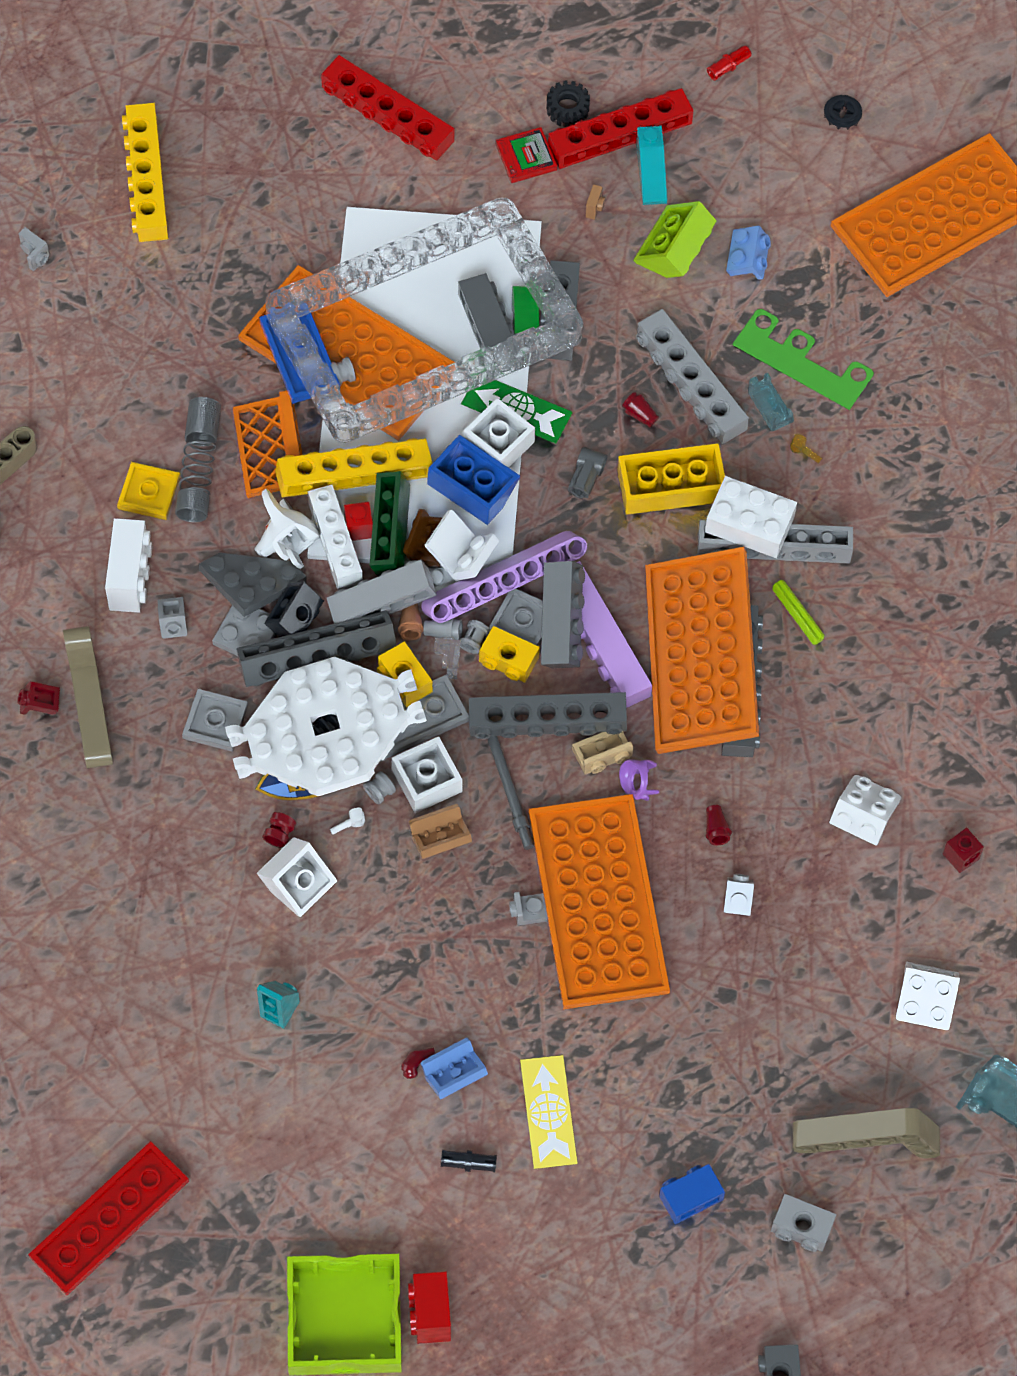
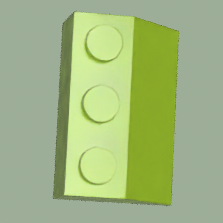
[633,201,717,278]

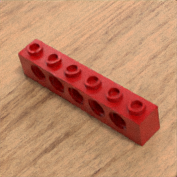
[321,55,455,161]
[548,88,694,169]

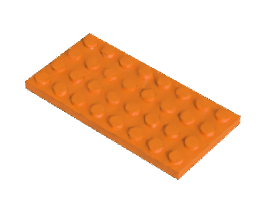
[831,133,1017,297]
[238,265,458,441]
[645,547,759,754]
[529,794,670,1010]

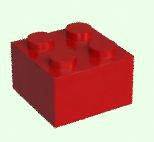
[408,1271,451,1344]

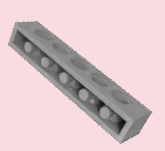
[636,309,749,445]
[697,520,853,563]

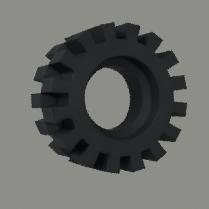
[546,80,590,127]

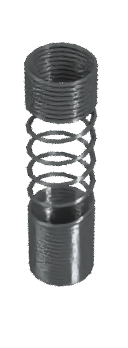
[175,397,221,522]

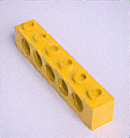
[122,103,168,242]
[275,438,432,497]

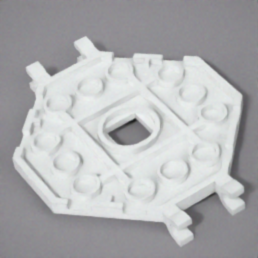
[225,657,427,796]

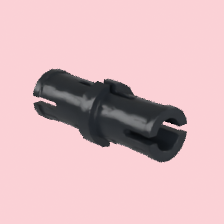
[441,1149,497,1173]

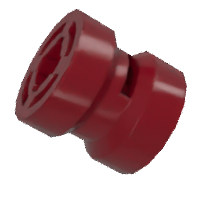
[262,812,297,848]

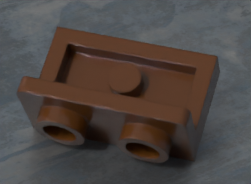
[403,509,442,567]

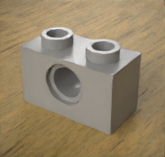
[771,1194,837,1252]

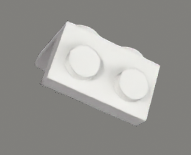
[829,775,901,846]

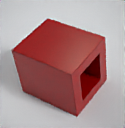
[344,502,373,541]

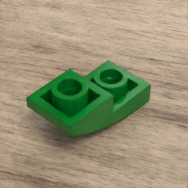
[512,286,539,336]

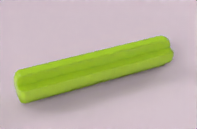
[772,580,824,645]

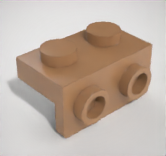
[409,804,472,859]

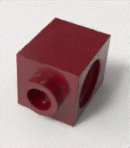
[943,827,984,873]

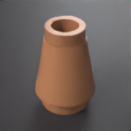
[398,603,424,641]

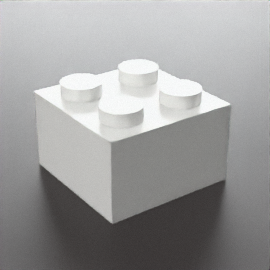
[463,398,535,468]
[392,736,462,813]

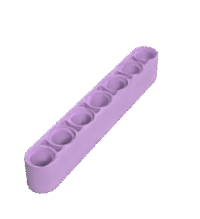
[421,531,587,623]

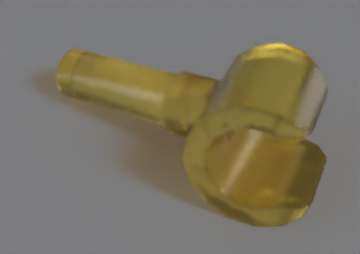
[790,434,822,464]

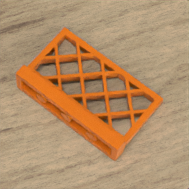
[233,390,306,498]

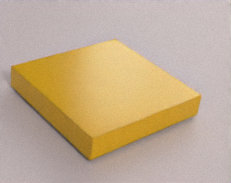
[117,462,180,520]

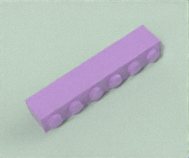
[576,561,652,708]

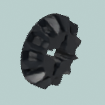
[824,95,862,130]

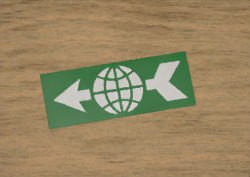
[461,373,573,444]

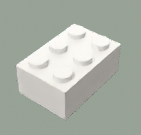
[705,476,797,558]
[105,519,152,613]

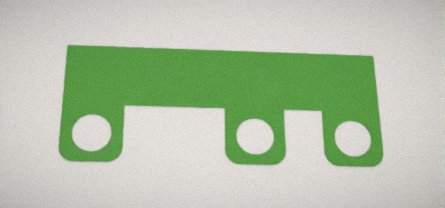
[732,309,874,410]

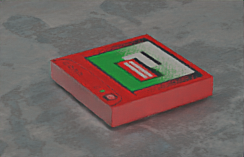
[496,127,557,183]

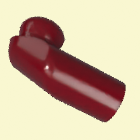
[401,1047,435,1079]

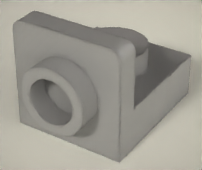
[18,227,50,271]
[157,597,187,639]
[509,892,548,926]

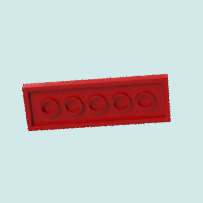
[28,1141,189,1296]

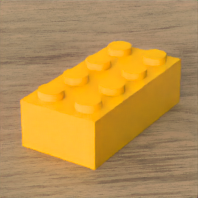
[617,443,725,515]

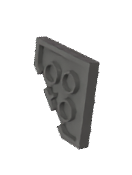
[199,553,307,617]

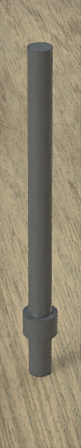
[487,718,534,850]

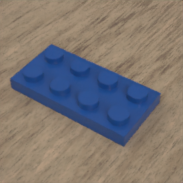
[259,303,340,404]

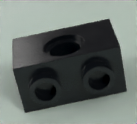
[264,582,324,637]

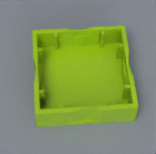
[287,1254,402,1375]

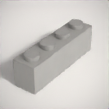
[327,560,437,624]

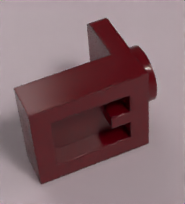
[17,681,60,715]

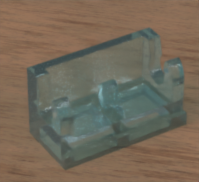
[748,373,794,431]

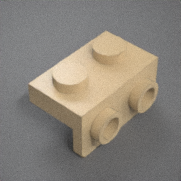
[572,731,633,775]

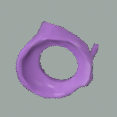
[619,759,659,801]

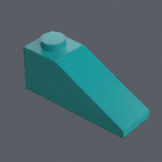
[636,126,667,205]
[257,981,300,1029]

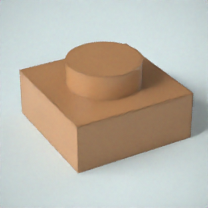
[586,184,606,220]

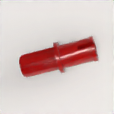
[707,45,752,81]

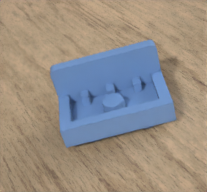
[726,226,771,280]
[421,1038,488,1100]

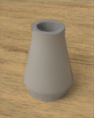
[424,617,463,642]

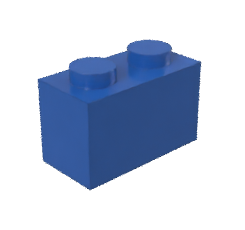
[659,1164,725,1224]

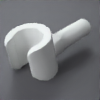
[330,808,365,835]

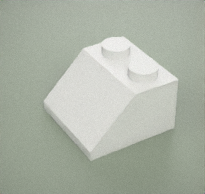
[257,837,337,917]

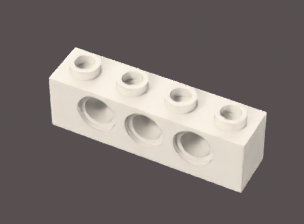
[308,485,363,590]

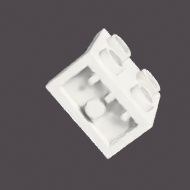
[425,510,499,581]
[896,962,960,1030]

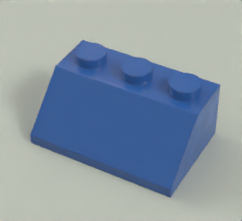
[427,435,520,525]

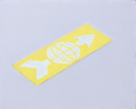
[520,1055,577,1169]

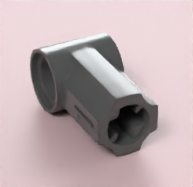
[568,447,608,499]

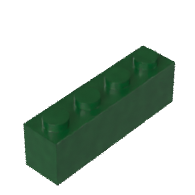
[369,471,410,577]

